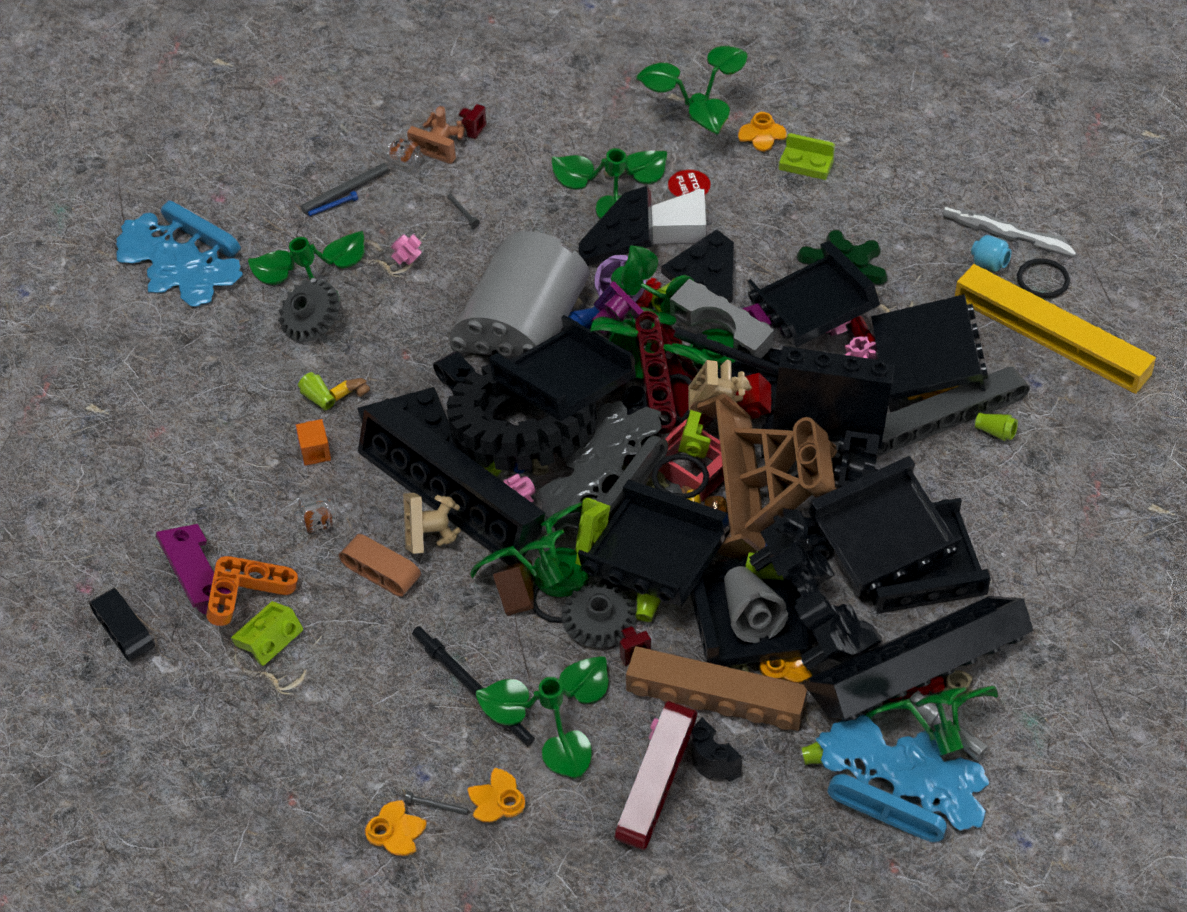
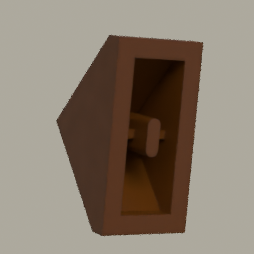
[493,559,534,616]

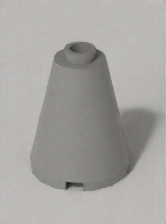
[724,566,788,643]

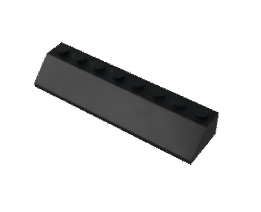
[358,398,546,565]
[803,596,1034,721]

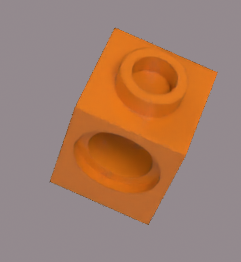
[296,419,331,466]

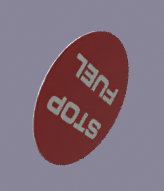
[668,170,711,197]

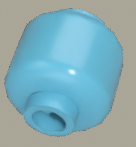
[971,235,1012,272]

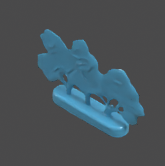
[116,200,243,307]
[816,714,989,842]

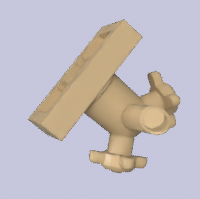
[688,359,752,412]
[403,493,461,554]

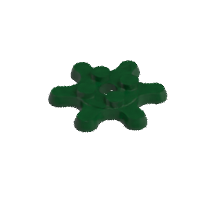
[797,230,888,285]

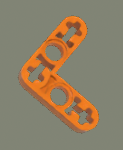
[206,556,298,626]

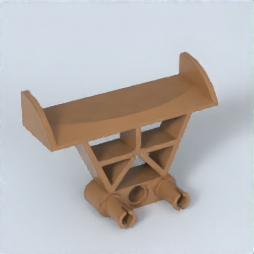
[697,393,837,560]

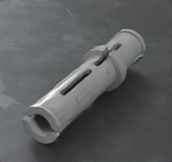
[910,691,989,761]

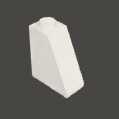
[652,189,706,244]

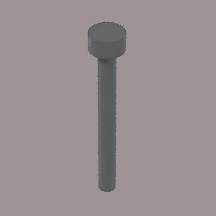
[447,193,480,228]
[404,791,469,815]

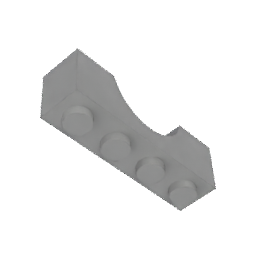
[670,279,774,358]

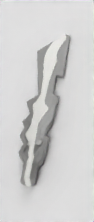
[943,207,1076,257]

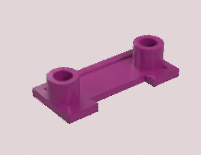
[591,281,643,335]
[156,524,231,614]

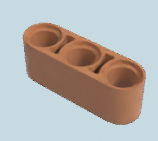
[339,534,421,597]

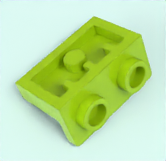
[779,133,835,180]
[575,497,610,566]
[231,601,303,666]

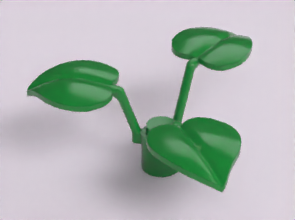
[636,46,748,135]
[551,148,667,219]
[248,231,365,301]
[609,246,694,351]
[591,307,708,379]
[470,503,583,589]
[476,656,608,779]
[865,686,998,755]

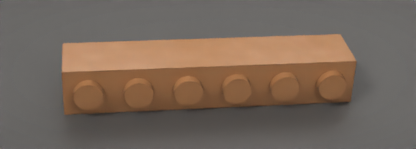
[626,646,808,731]

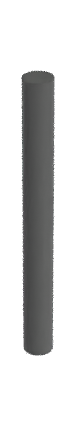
[301,163,388,214]

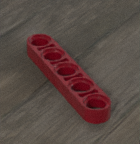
[635,311,676,434]

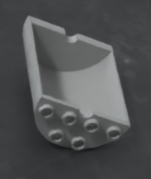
[450,231,590,357]

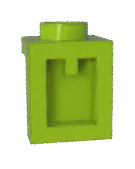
[678,410,711,458]

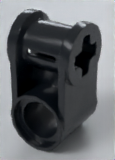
[433,351,475,391]

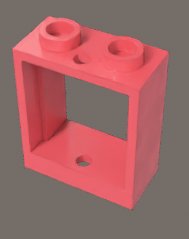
[659,419,724,502]

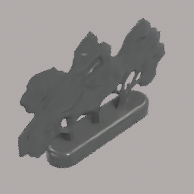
[539,401,668,531]

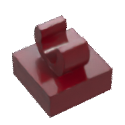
[458,104,486,139]
[620,626,651,666]

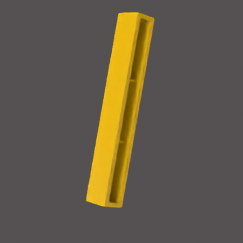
[955,264,1156,394]

